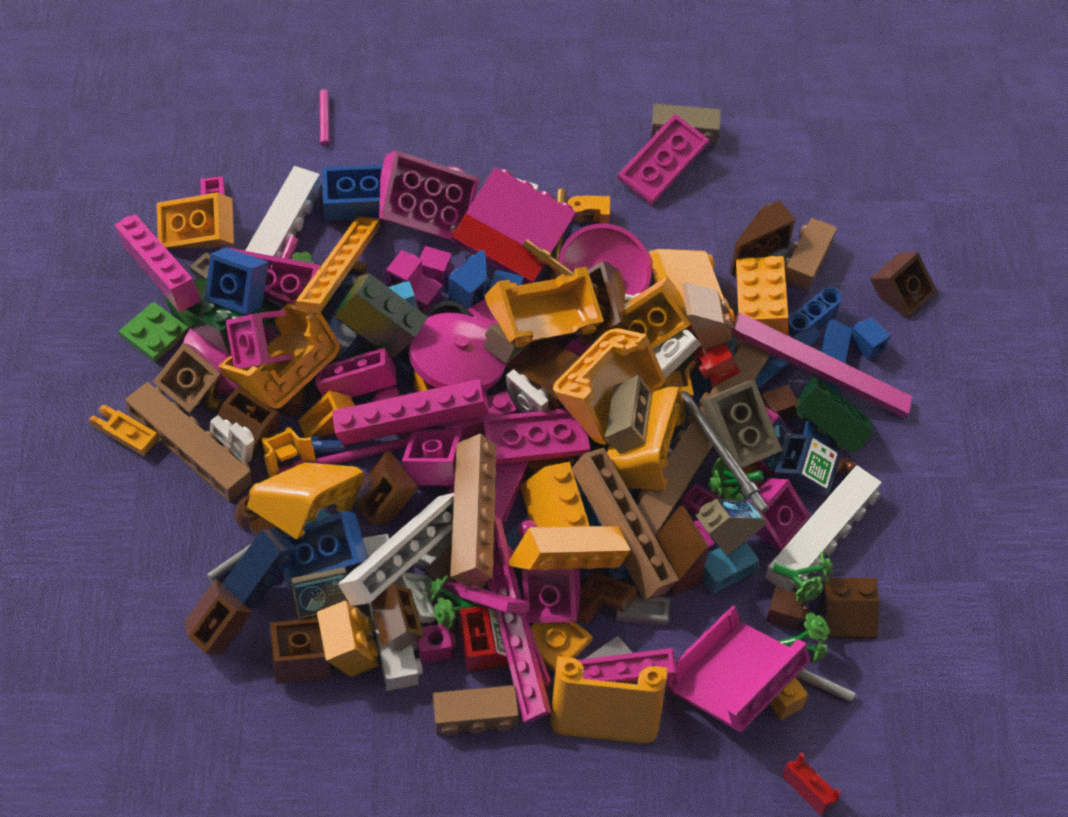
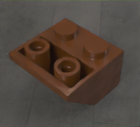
[215,387,280,458]
[357,451,418,525]
[184,580,253,655]

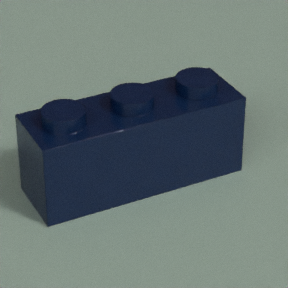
[222,528,297,609]

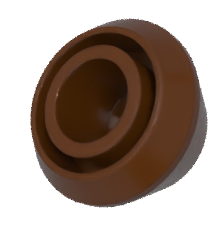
[234,496,261,529]

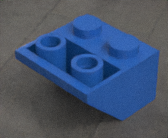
[448,249,487,310]

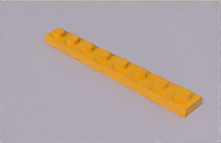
[296,216,380,313]

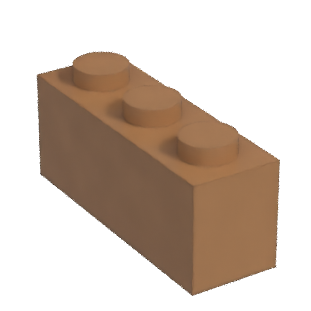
[784,217,837,291]
[433,686,518,736]

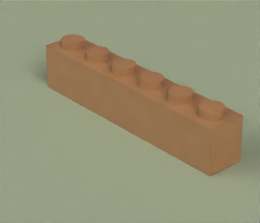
[125,382,252,502]
[450,433,497,588]
[571,448,679,601]

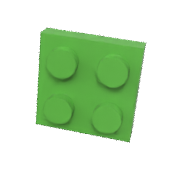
[119,302,189,363]

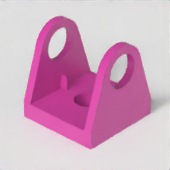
[226,310,294,369]

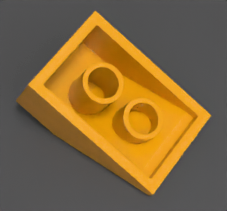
[157,192,234,249]

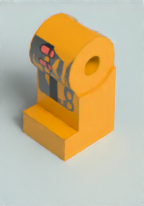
[568,196,610,224]

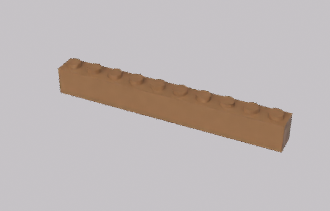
[637,339,771,537]

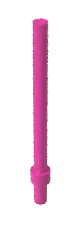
[276,436,410,475]

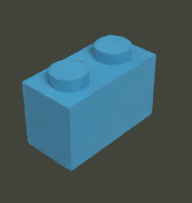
[702,541,759,594]

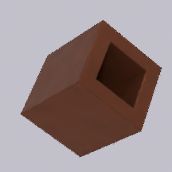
[761,385,797,421]
[766,587,808,630]

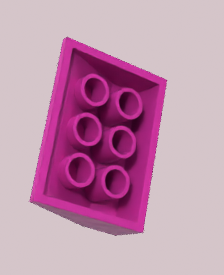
[379,150,480,241]

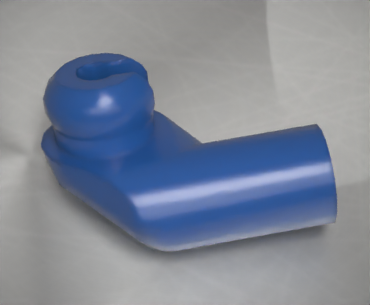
[310,436,345,454]

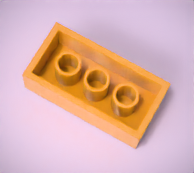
[736,256,789,336]

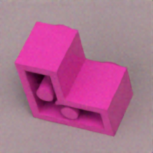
[386,250,443,315]

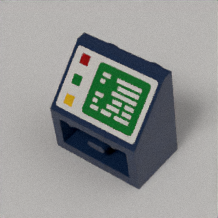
[775,434,841,495]

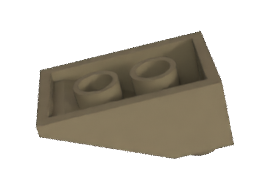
[700,380,782,468]

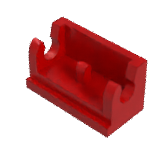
[782,753,842,816]

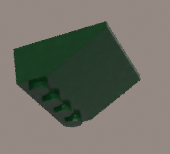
[164,278,282,354]

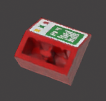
[459,606,509,672]

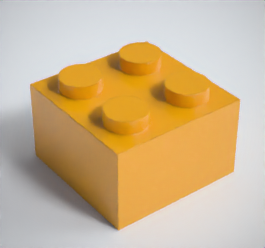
[317,600,380,677]

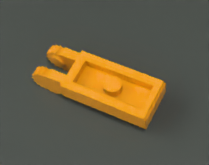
[89,405,159,456]

